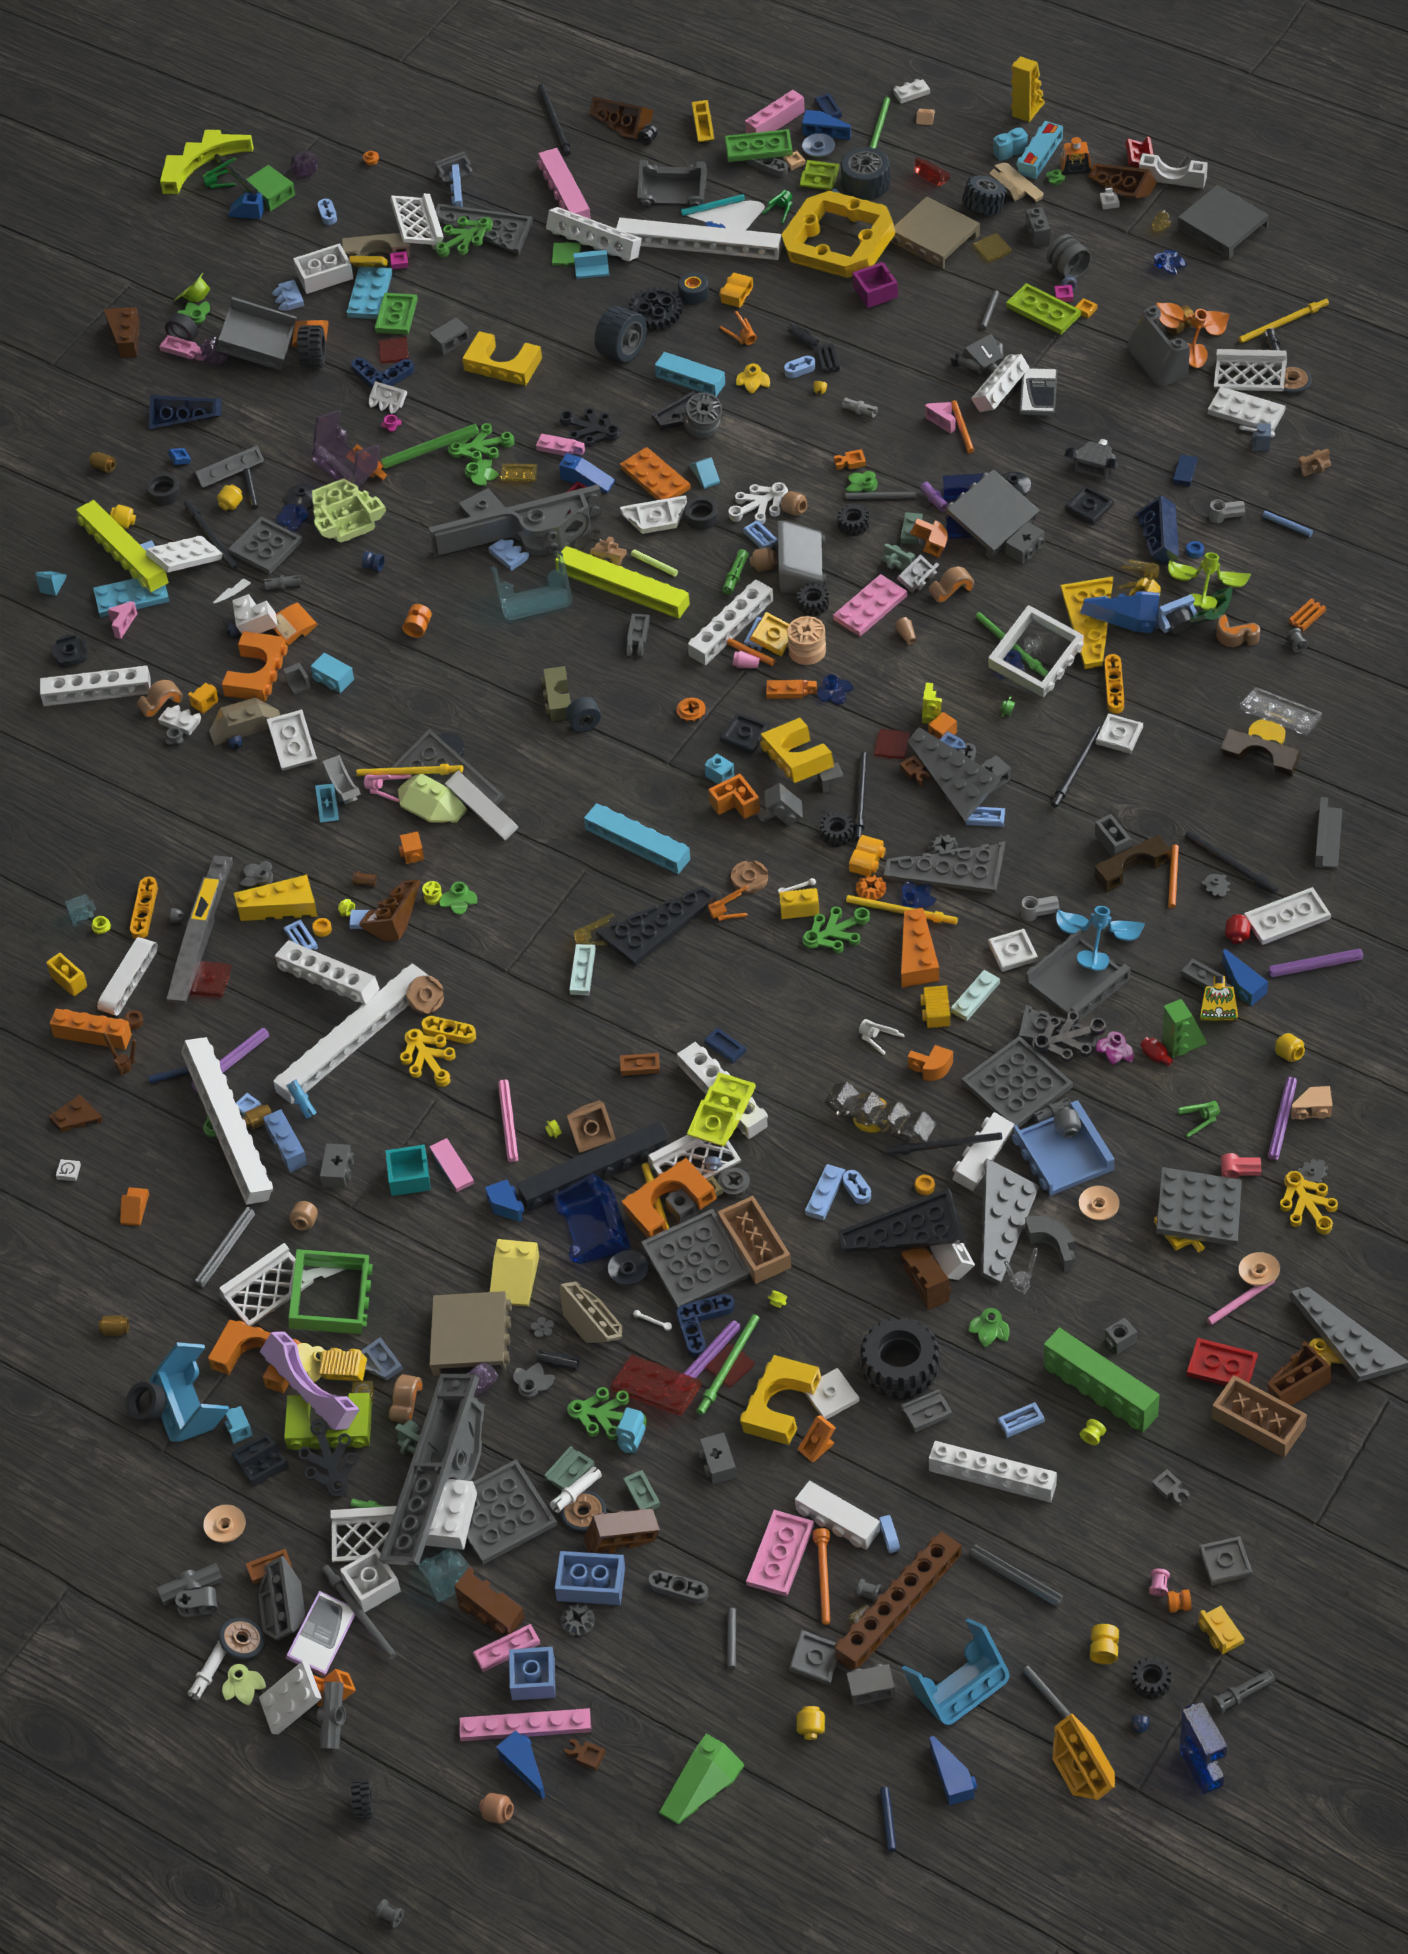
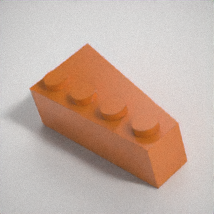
[901,908,939,988]

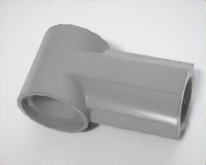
[1209,500,1245,523]
[1021,896,1060,921]

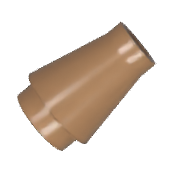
[895,617,917,645]

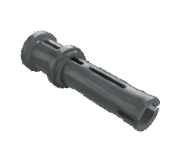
[1211,1669,1275,1714]

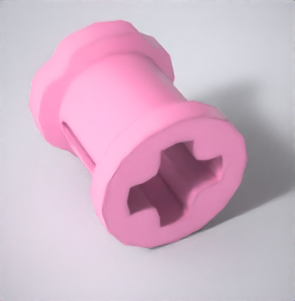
[1149,1569,1170,1597]

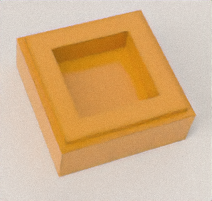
[1075,298,1097,319]

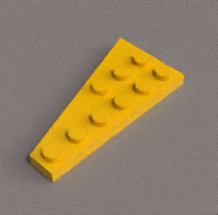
[1061,576,1113,669]

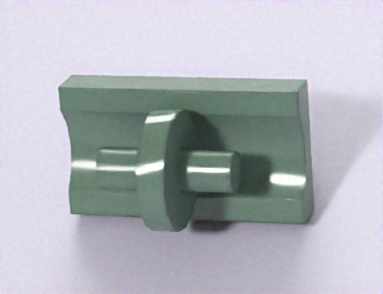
[881,544,915,571]
[395,1420,421,1455]

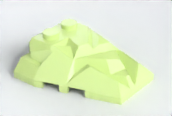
[312,479,386,542]

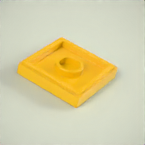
[349,256,388,267]
[750,612,789,657]

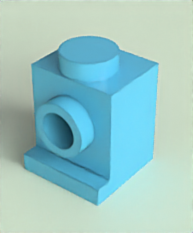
[224,1406,253,1444]

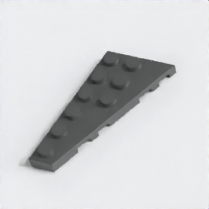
[908,727,1001,822]
[391,729,505,806]
[884,841,1005,894]

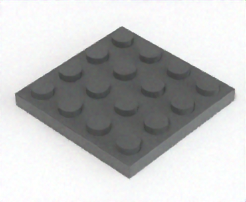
[962,1036,1073,1129]
[1156,1167,1242,1246]
[641,1209,750,1309]
[467,1459,557,1565]

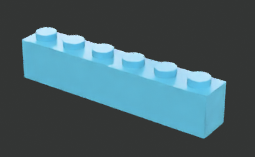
[584,803,690,874]

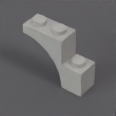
[320,755,361,804]

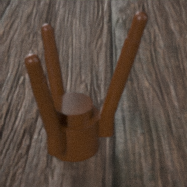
[103,1033,136,1075]

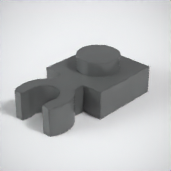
[1152,1469,1190,1507]

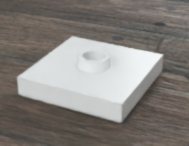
[1096,714,1143,754]
[988,929,1038,972]
[805,1368,859,1420]

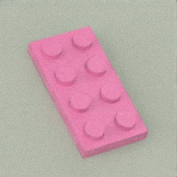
[833,574,907,637]
[746,1510,814,1597]

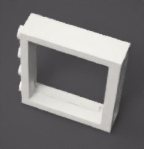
[988,605,1084,698]

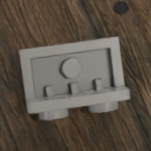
[897,554,939,593]

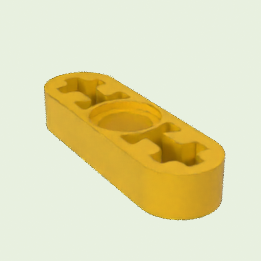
[422,1016,476,1044]

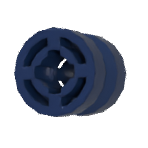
[362,551,385,572]

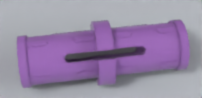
[920,482,949,512]

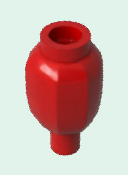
[1140,1037,1173,1066]

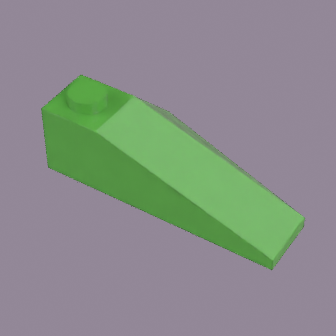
[659,1734,744,1825]

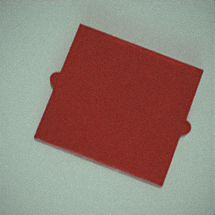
[379,337,409,363]
[875,729,910,759]
[706,1343,755,1388]

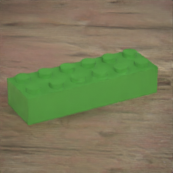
[1044,1327,1160,1432]

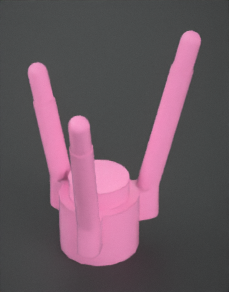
[364,775,412,802]

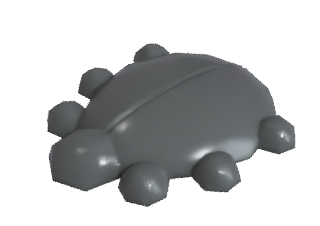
[1202,874,1230,897]
[1298,1159,1328,1183]

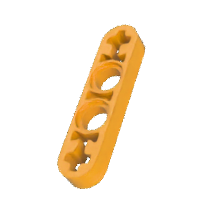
[1104,654,1124,714]
[130,877,158,939]

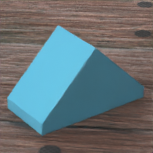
[690,457,720,489]
[36,571,67,596]
[315,783,339,822]

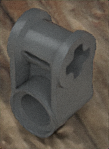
[175,1587,218,1618]

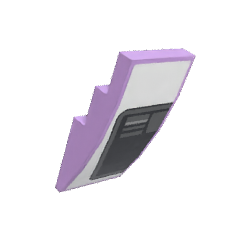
[286,1591,355,1677]

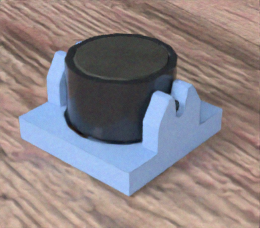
[1155,595,1197,635]

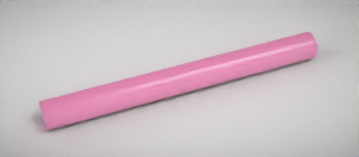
[1207,1281,1275,1325]

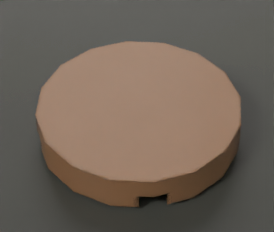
[731,861,768,894]
[406,975,444,1014]

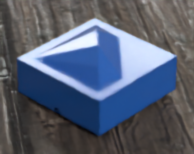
[168,448,191,465]

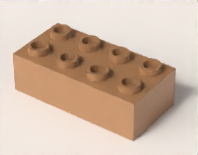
[717,1196,791,1284]
[1211,1375,1307,1458]

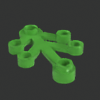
[436,216,493,258]
[448,423,514,462]
[802,907,870,953]
[567,1387,647,1440]

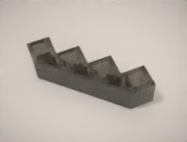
[825,1082,936,1144]

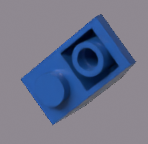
[229,192,264,219]
[485,1180,524,1222]

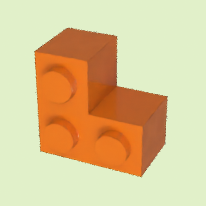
[708,774,760,819]

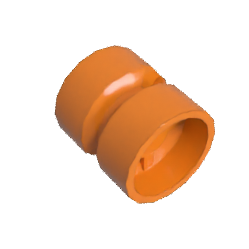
[402,604,432,638]

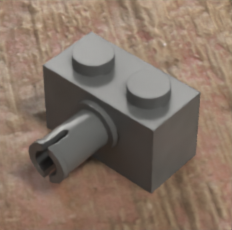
[758,783,803,826]

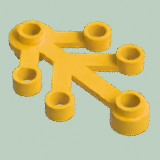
[400,1029,456,1087]
[1280,1171,1338,1235]

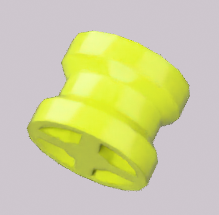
[422,881,442,905]
[1080,1419,1106,1445]

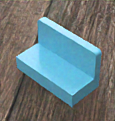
[574,250,609,279]

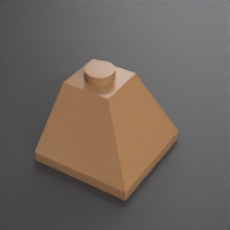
[567,1100,616,1153]

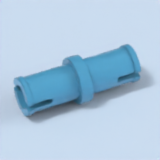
[286,1079,317,1119]

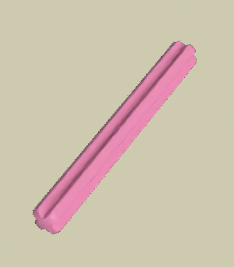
[498,1079,518,1163]

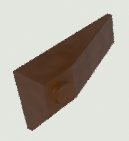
[589,97,654,139]
[1088,163,1157,198]
[359,880,421,941]

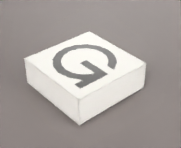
[56,1159,81,1181]

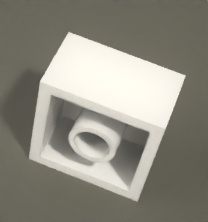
[340,1548,401,1612]

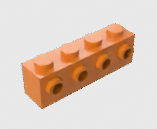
[50,1009,132,1050]

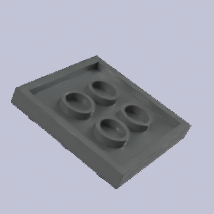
[228,517,303,574]

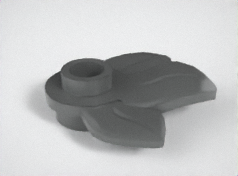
[240,861,273,887]
[513,1363,555,1398]

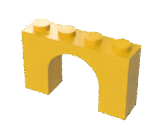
[462,331,542,386]
[760,718,834,783]
[740,1355,822,1445]

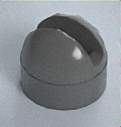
[170,908,184,923]

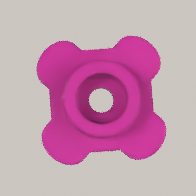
[381,415,402,432]

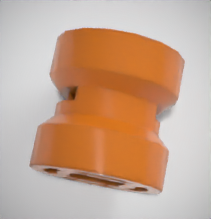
[1167,1589,1192,1613]

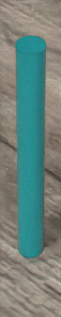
[681,194,745,216]

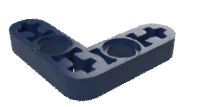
[351,358,414,389]
[677,1294,735,1358]

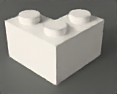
[233,594,277,634]

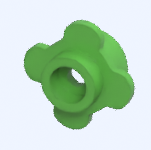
[1046,169,1065,185]
[1000,696,1015,717]

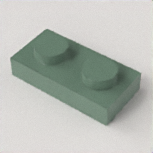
[901,512,923,544]
[623,1470,660,1510]

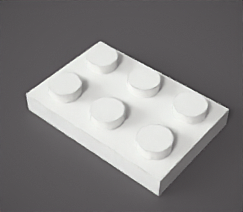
[267,710,317,771]
[259,1661,322,1735]

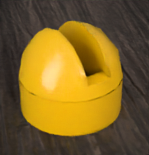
[813,381,827,395]

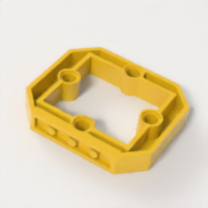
[782,191,895,278]

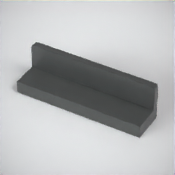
[192,445,264,488]
[1315,797,1342,869]

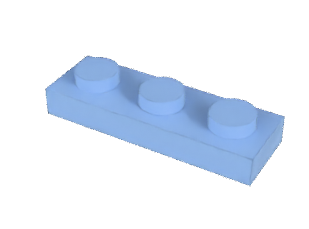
[450,164,463,207]
[805,1164,845,1221]

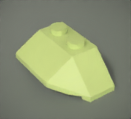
[398,773,467,823]

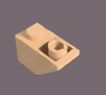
[1291,1086,1333,1119]

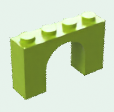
[285,1393,372,1450]

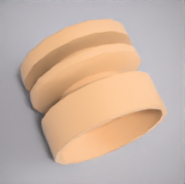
[787,616,826,665]

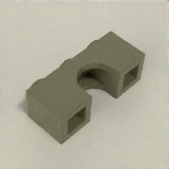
[541,666,571,721]

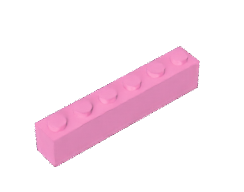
[537,148,591,219]

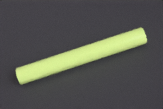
[631,549,678,576]

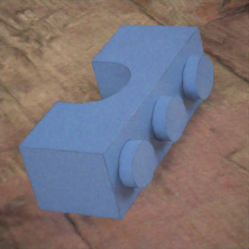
[263,1110,308,1173]

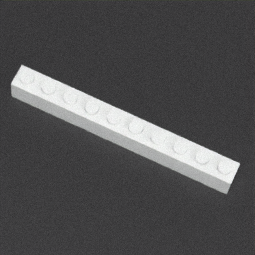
[616,218,782,260]
[274,963,428,1104]
[181,1037,273,1205]

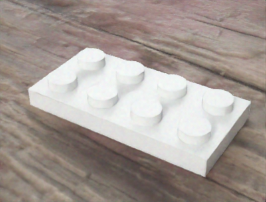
[1207,387,1286,432]
[146,536,223,572]
[1244,887,1331,945]

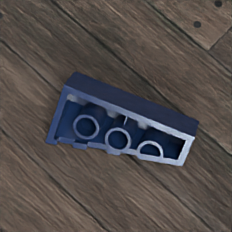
[149,395,221,429]
[1135,495,1179,566]

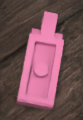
[159,335,206,361]
[536,434,585,456]

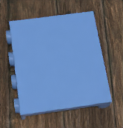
[1012,1100,1114,1196]

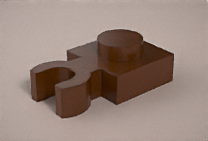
[900,755,930,786]
[564,1739,606,1771]

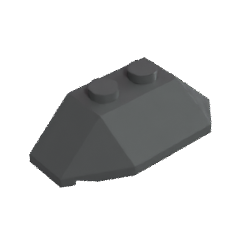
[258,1556,306,1640]

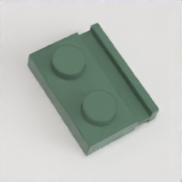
[544,1446,595,1490]

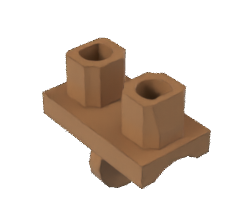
[1298,449,1331,477]
[591,537,627,566]

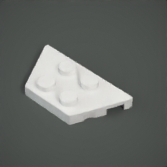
[620,495,687,534]

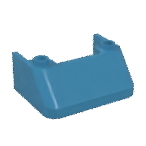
[150,1342,229,1442]
[902,1618,1009,1725]

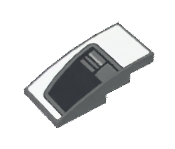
[1020,368,1058,415]

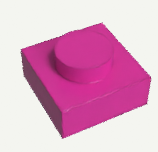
[390,251,409,270]
[1055,285,1073,302]

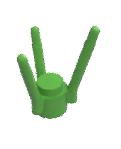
[1178,1101,1220,1137]

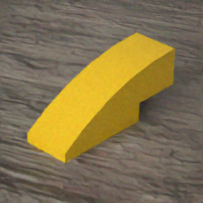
[692,100,714,143]

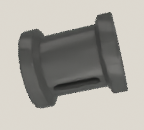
[1286,628,1308,653]
[856,1579,882,1603]
[375,1899,405,1928]

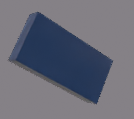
[815,93,842,118]
[1173,454,1198,486]
[704,1028,746,1063]

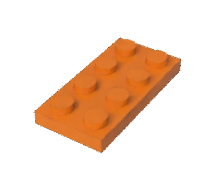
[620,447,691,500]

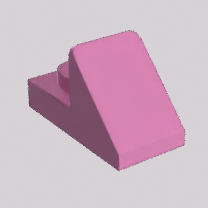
[925,402,955,434]
[108,601,137,639]

